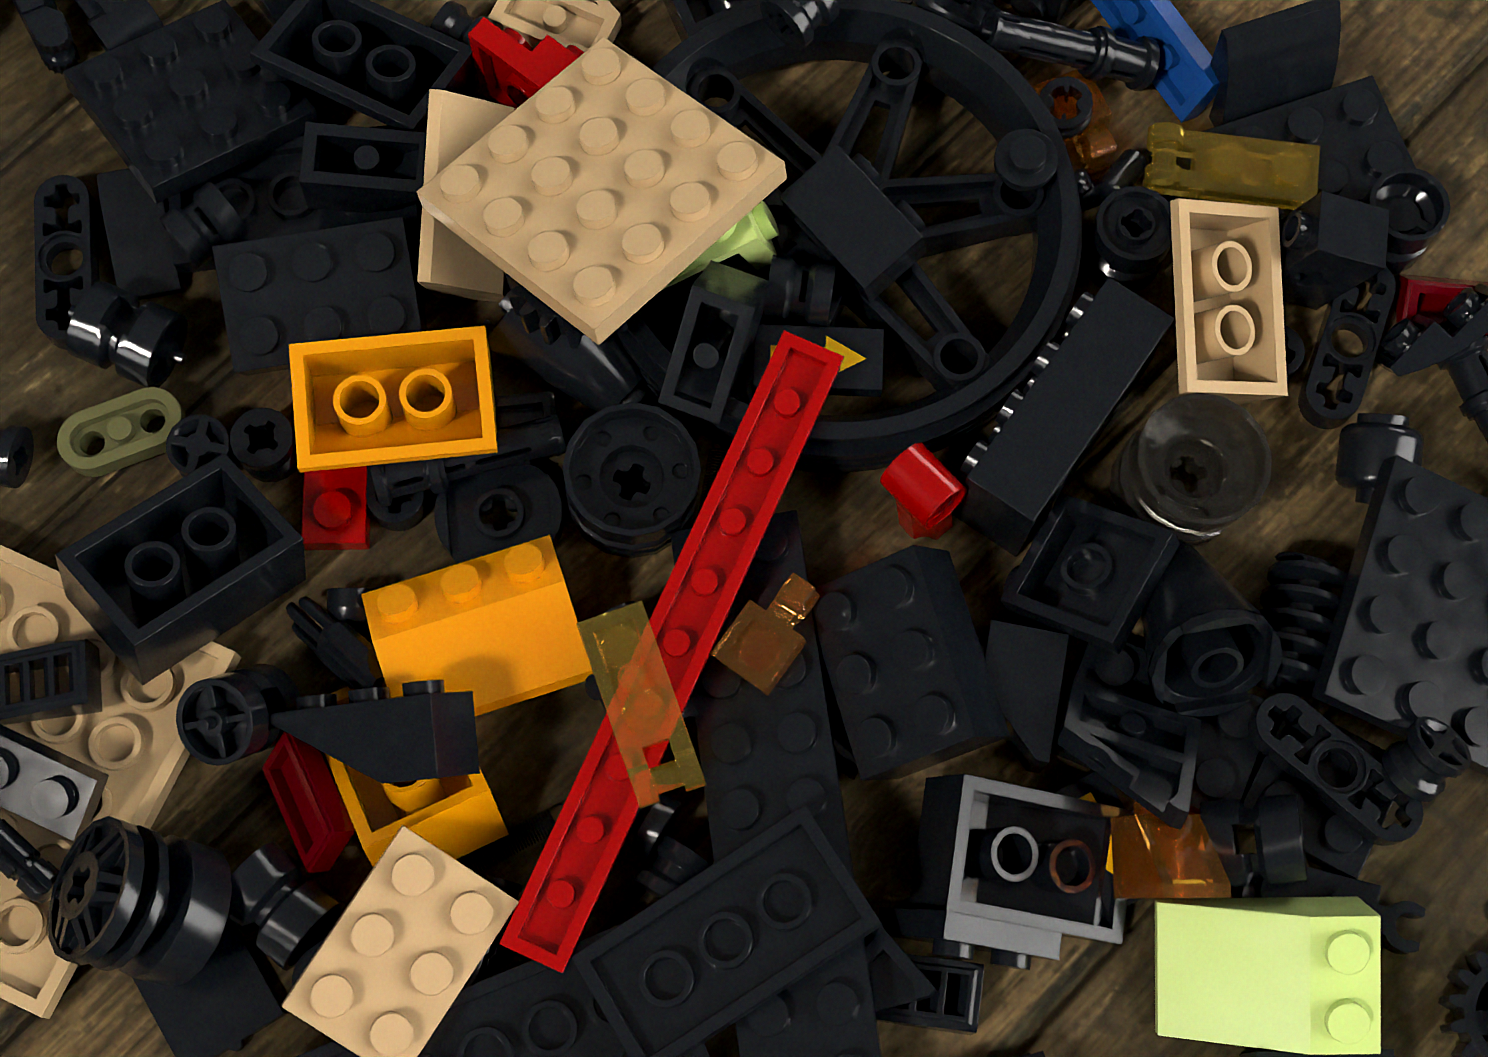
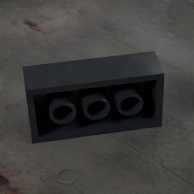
[953,277,1175,557]

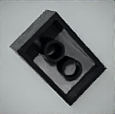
[908,774,1137,944]

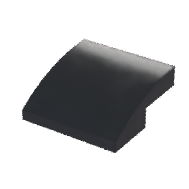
[1209,0,1341,127]

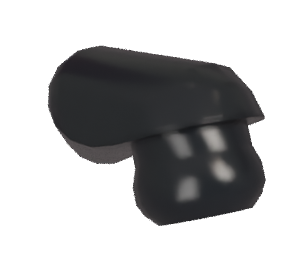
[1074,149,1148,211]

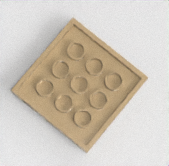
[416,37,787,345]

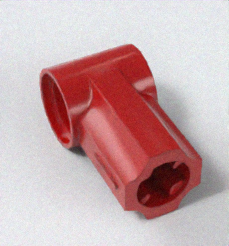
[880,442,967,540]

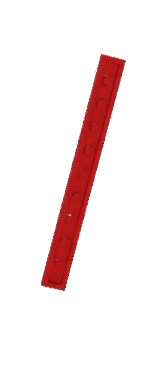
[499,330,844,973]

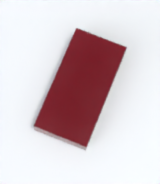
[262,731,356,873]

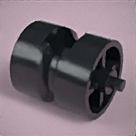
[66,281,188,388]
[176,664,300,766]

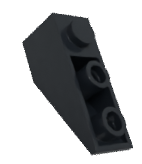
[269,680,480,784]

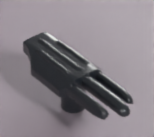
[286,596,384,690]

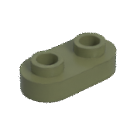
[57,387,186,477]

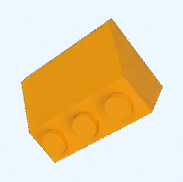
[289,325,498,472]
[361,535,594,717]

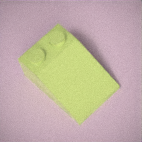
[1155,896,1381,1055]

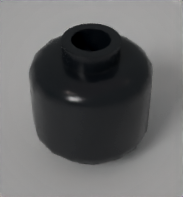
[1335,413,1424,504]

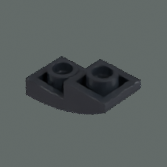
[1375,283,1488,376]

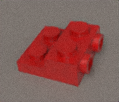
[468,17,584,110]

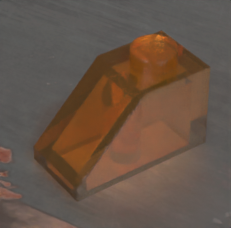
[1111,802,1231,899]

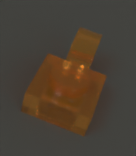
[1032,69,1117,175]
[710,572,820,696]

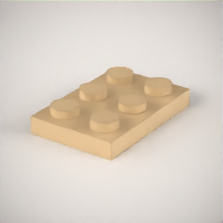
[281,825,519,1057]

